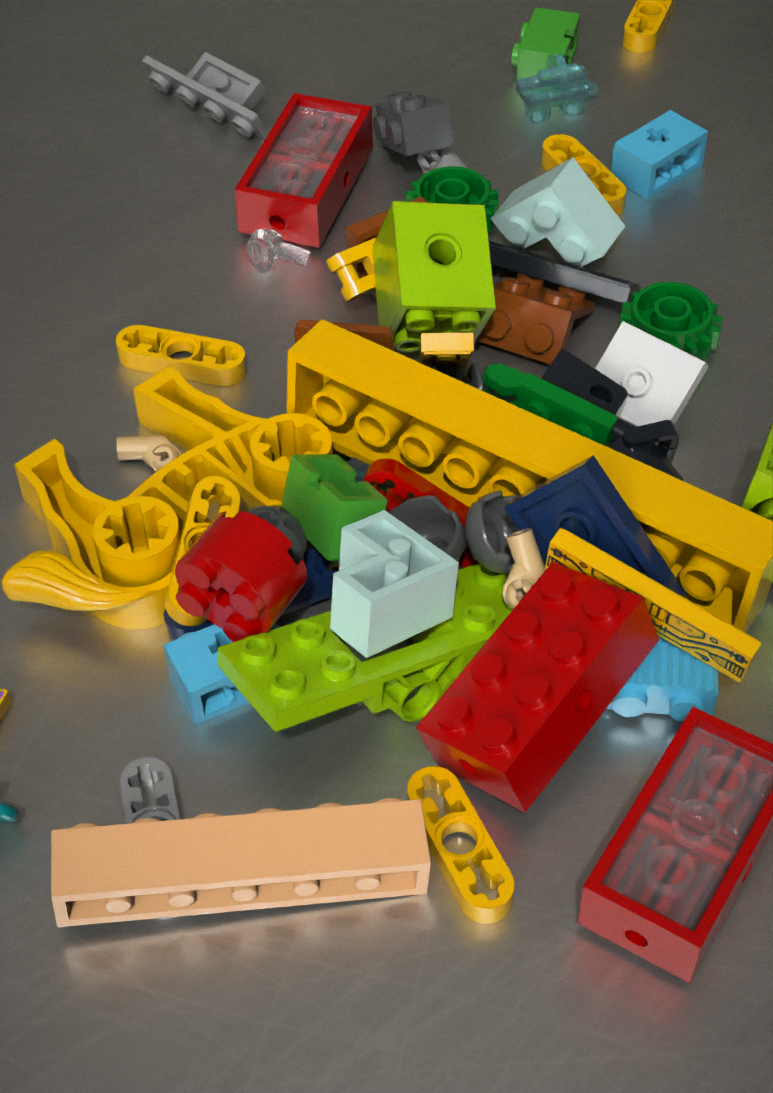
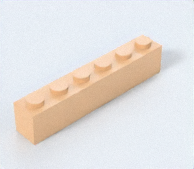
[51,798,431,927]

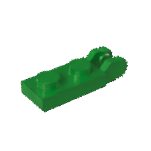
[481,362,618,447]

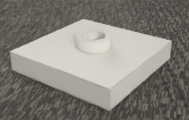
[595,321,709,445]

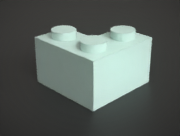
[491,157,625,267]
[330,510,459,658]

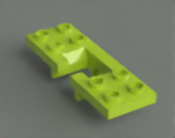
[217,563,513,732]

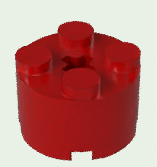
[175,511,307,642]

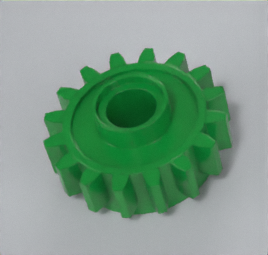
[405,166,499,232]
[618,282,723,360]

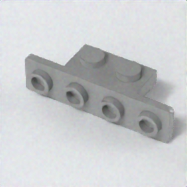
[141,52,269,140]

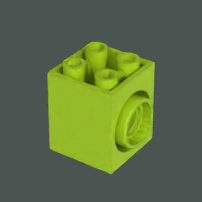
[372,201,496,352]

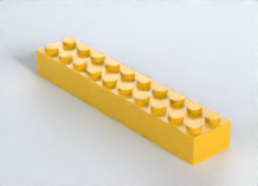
[287,319,773,633]

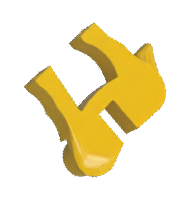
[1,365,333,629]

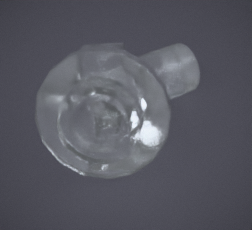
[246,229,310,273]

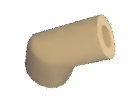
[116,435,181,472]
[503,528,545,609]

